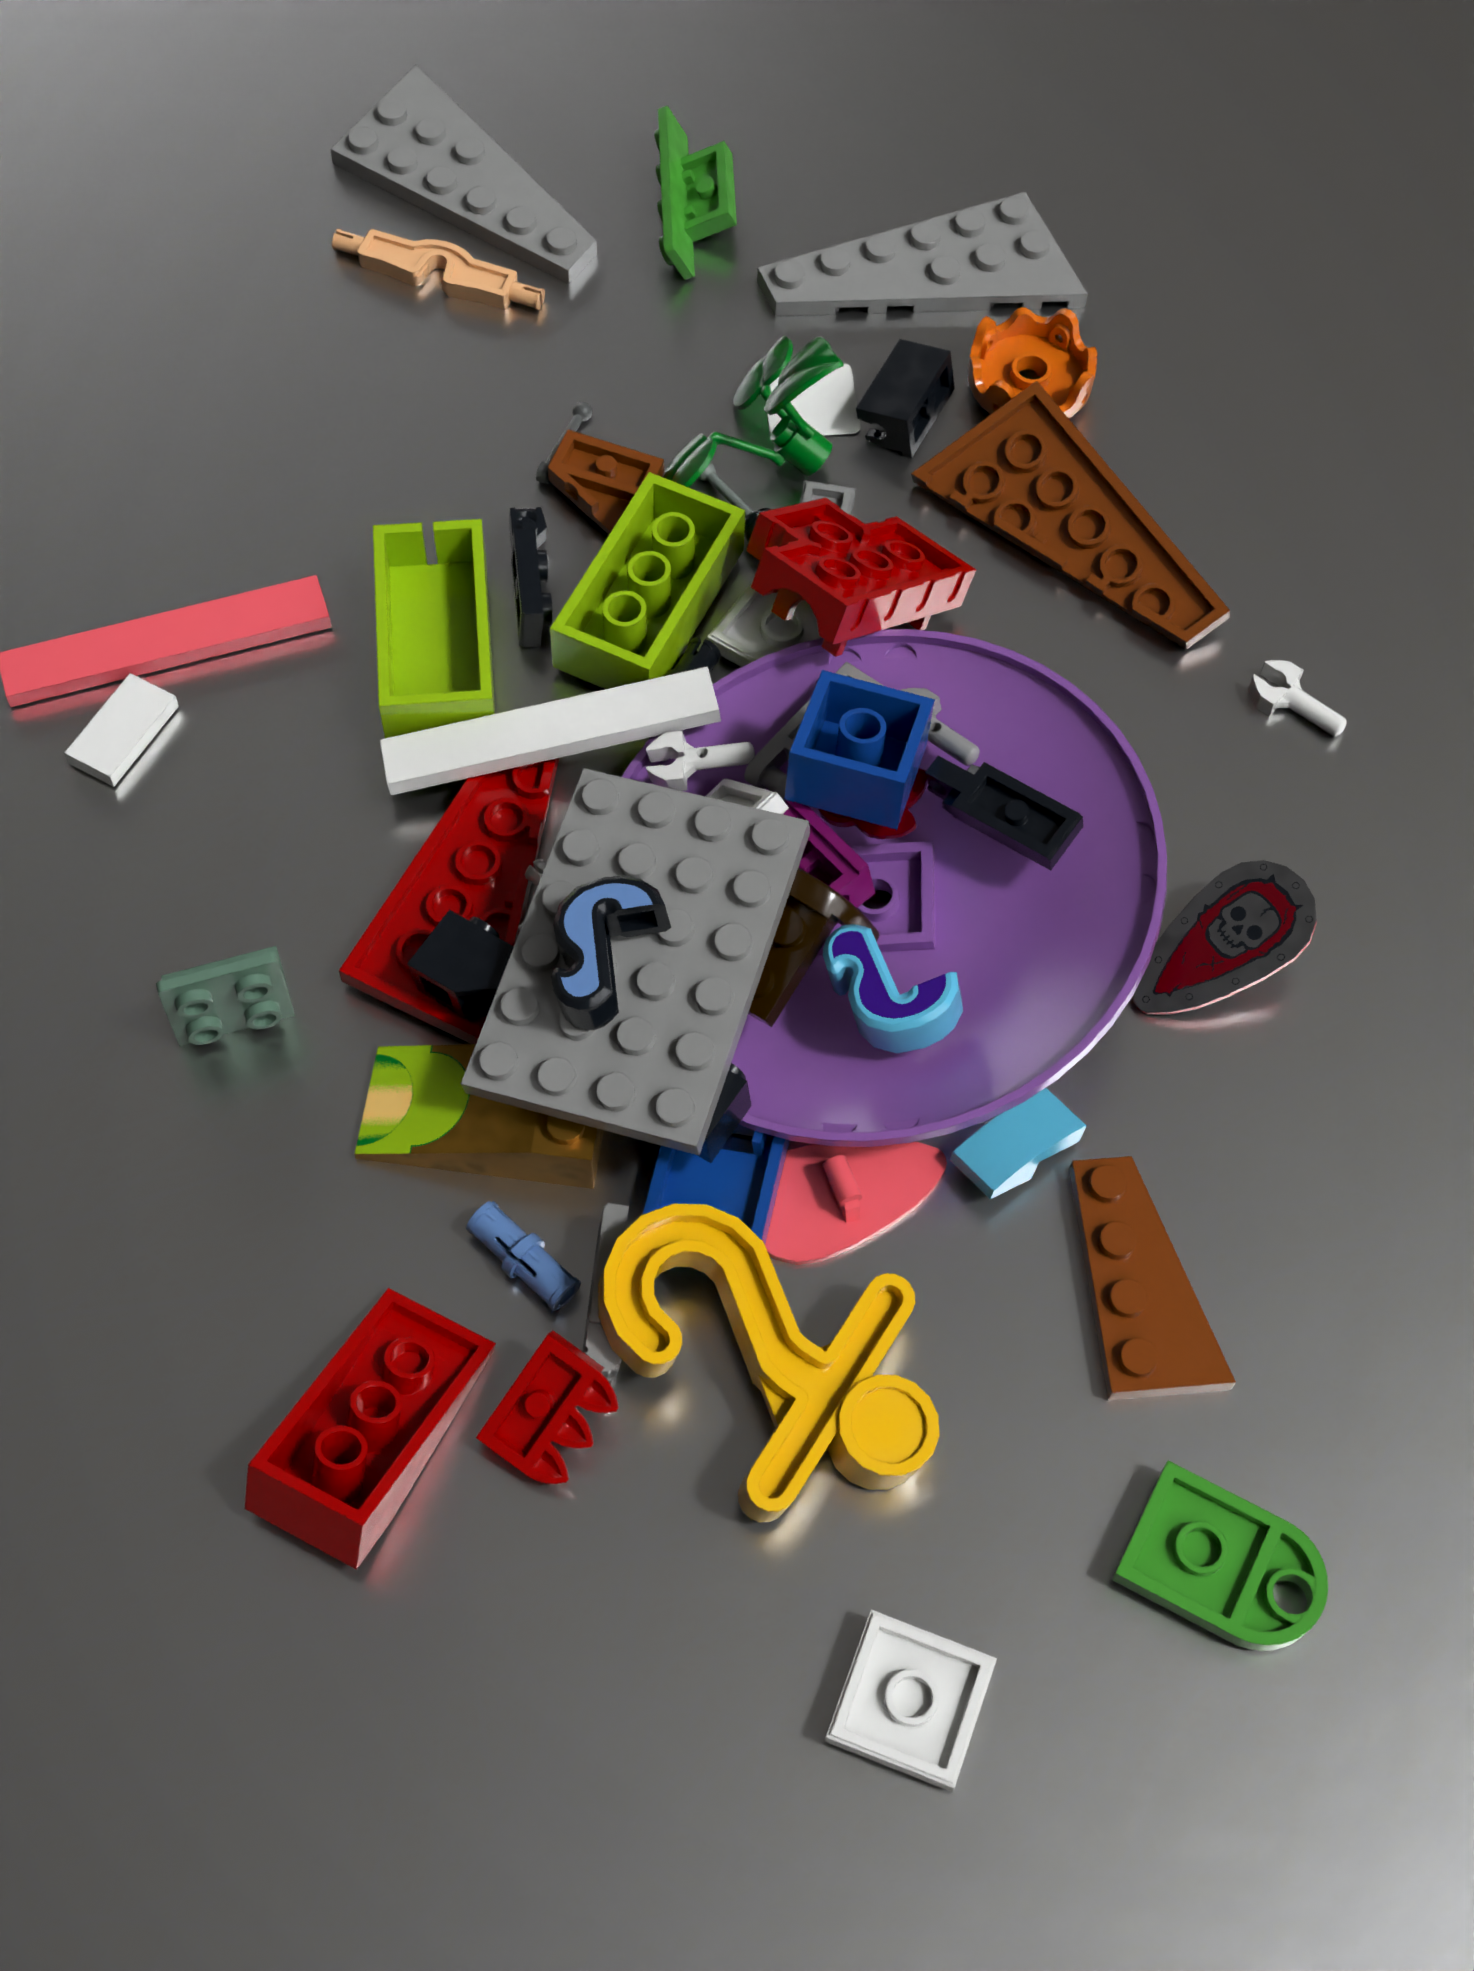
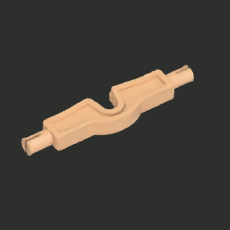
[332,228,545,310]

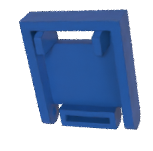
[642,1124,790,1244]

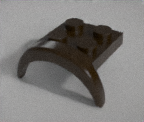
[748,867,879,1027]

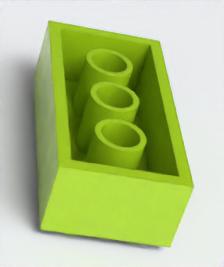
[550,472,745,689]

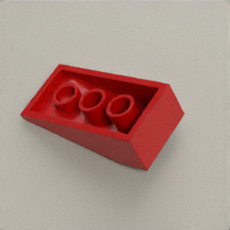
[244,1288,496,1570]

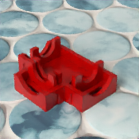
[746,498,976,657]

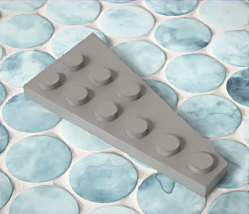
[330,65,597,284]
[757,192,1088,316]

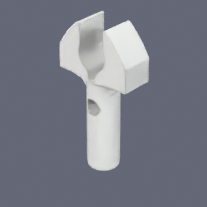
[1248,660,1347,736]
[646,731,755,791]

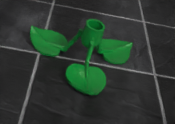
[663,335,844,488]

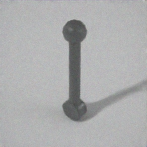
[536,402,593,484]

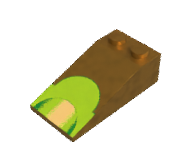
[355,1044,604,1189]

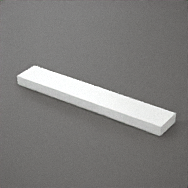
[380,666,721,795]

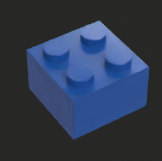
[784,670,935,830]

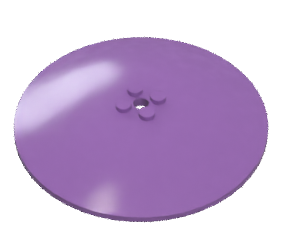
[622,629,1167,1147]

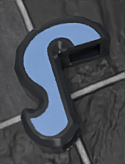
[551,876,671,1030]

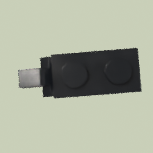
[509,507,552,647]
[925,756,1083,871]

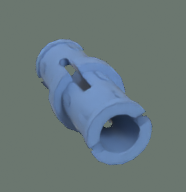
[466,1201,581,1311]

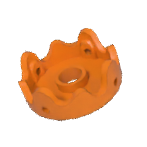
[967,307,1097,419]

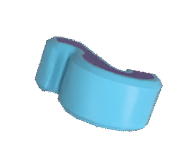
[823,924,963,1053]

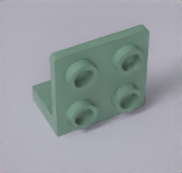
[156,946,295,1046]

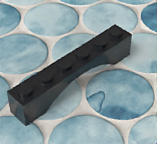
[407,910,752,1163]

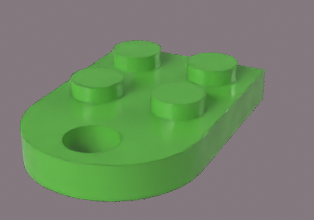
[1111,1460,1328,1651]

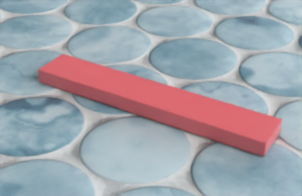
[0,575,332,708]

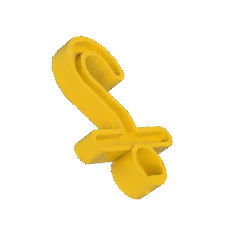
[598,1204,940,1522]

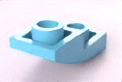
[950,1088,1087,1199]

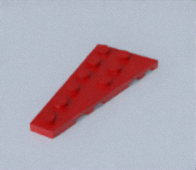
[339,758,559,1044]

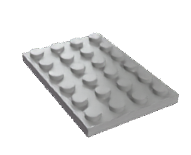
[461,768,810,1155]

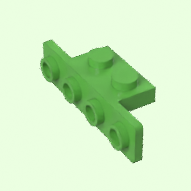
[654,106,737,280]

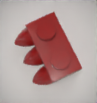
[476,1330,619,1484]

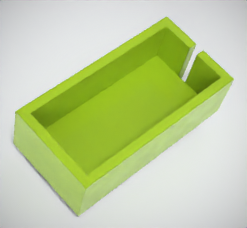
[373,519,495,738]

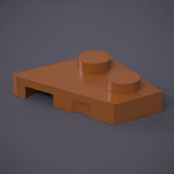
[548,429,664,534]

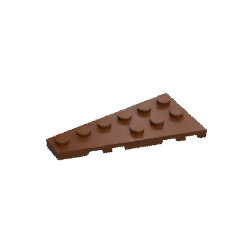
[911,381,1230,650]

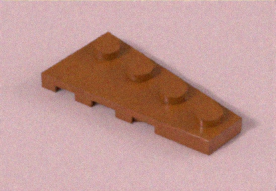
[1069,1156,1236,1401]

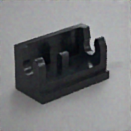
[856,339,955,458]

